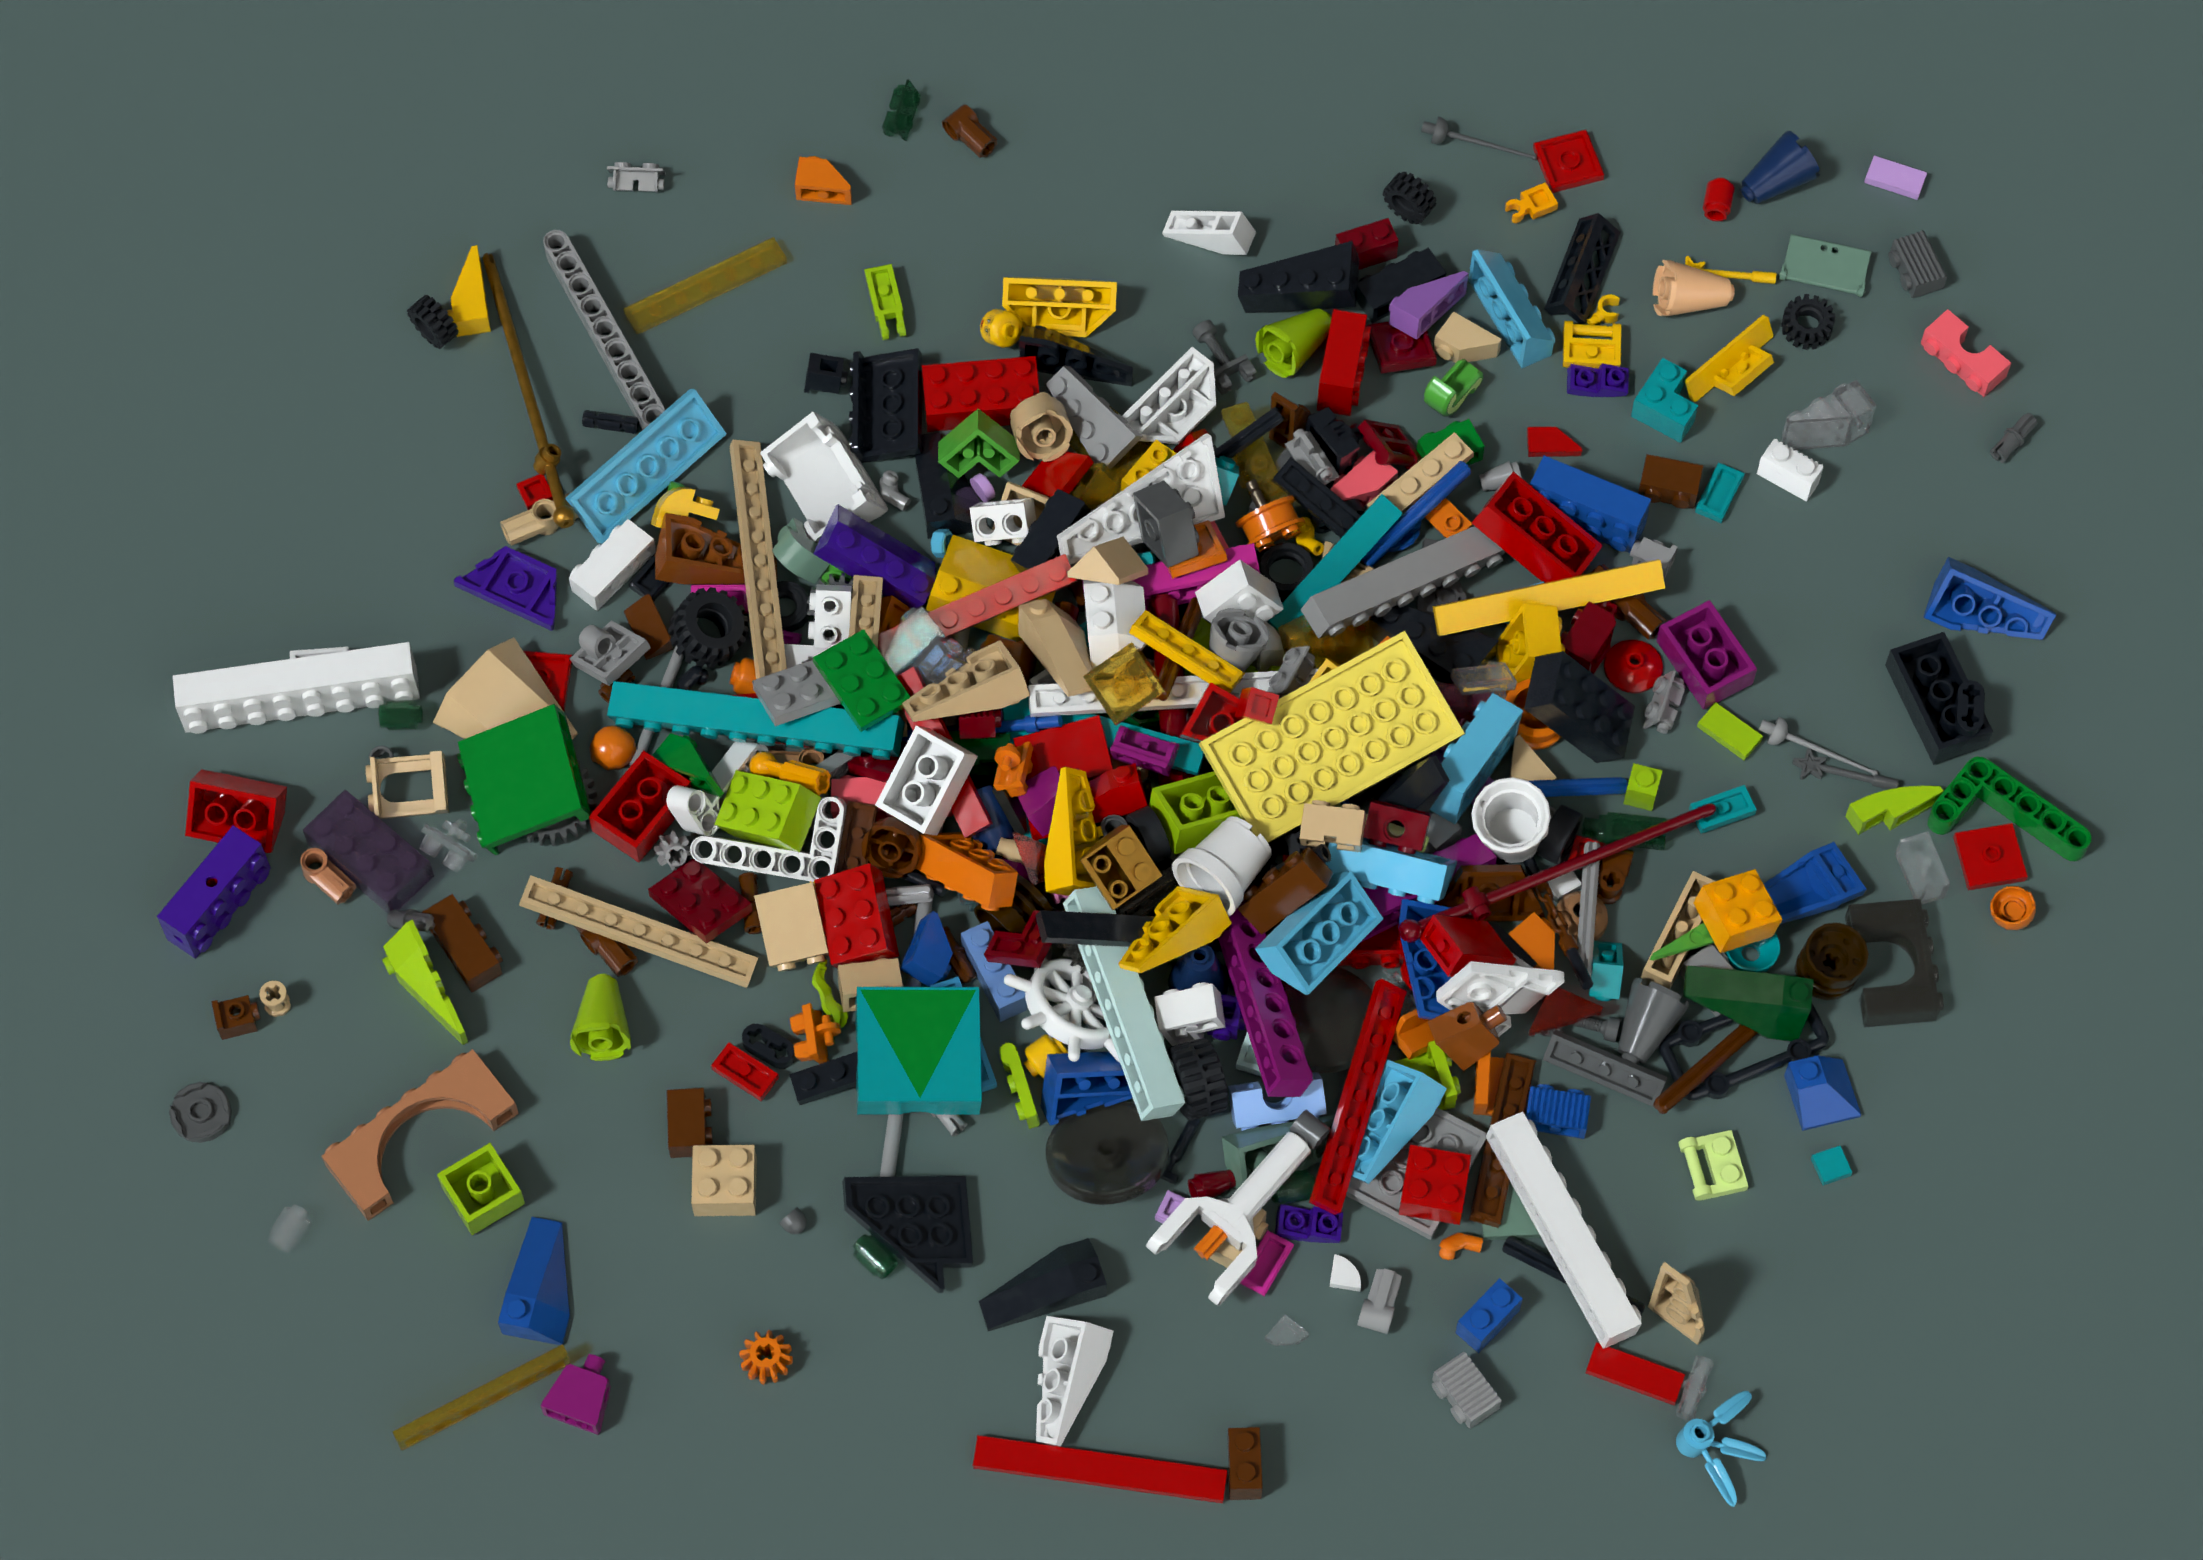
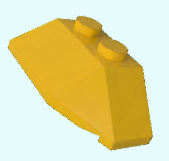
[1002,277,1117,337]

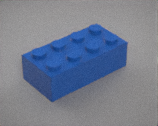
[1530,455,1651,553]

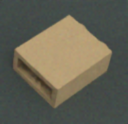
[754,882,829,972]

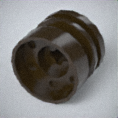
[974,874,1053,934]
[1795,922,1869,1000]

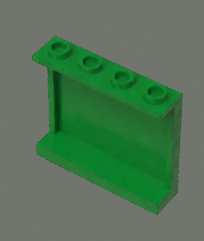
[457,704,591,855]

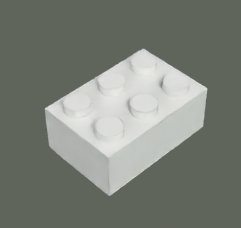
[875,726,978,836]

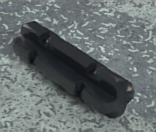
[582,410,639,434]

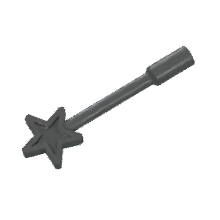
[1792,748,1899,790]

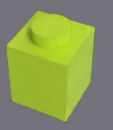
[1623,763,1663,811]

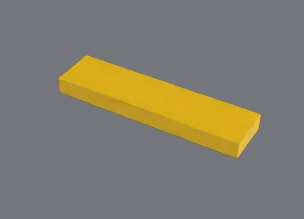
[1129,610,1245,693]

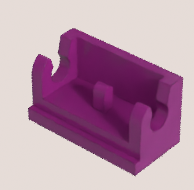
[1110,725,1180,777]

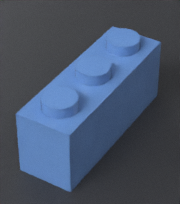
[960,921,1027,1022]

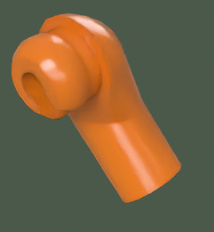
[1439,1232,1484,1260]

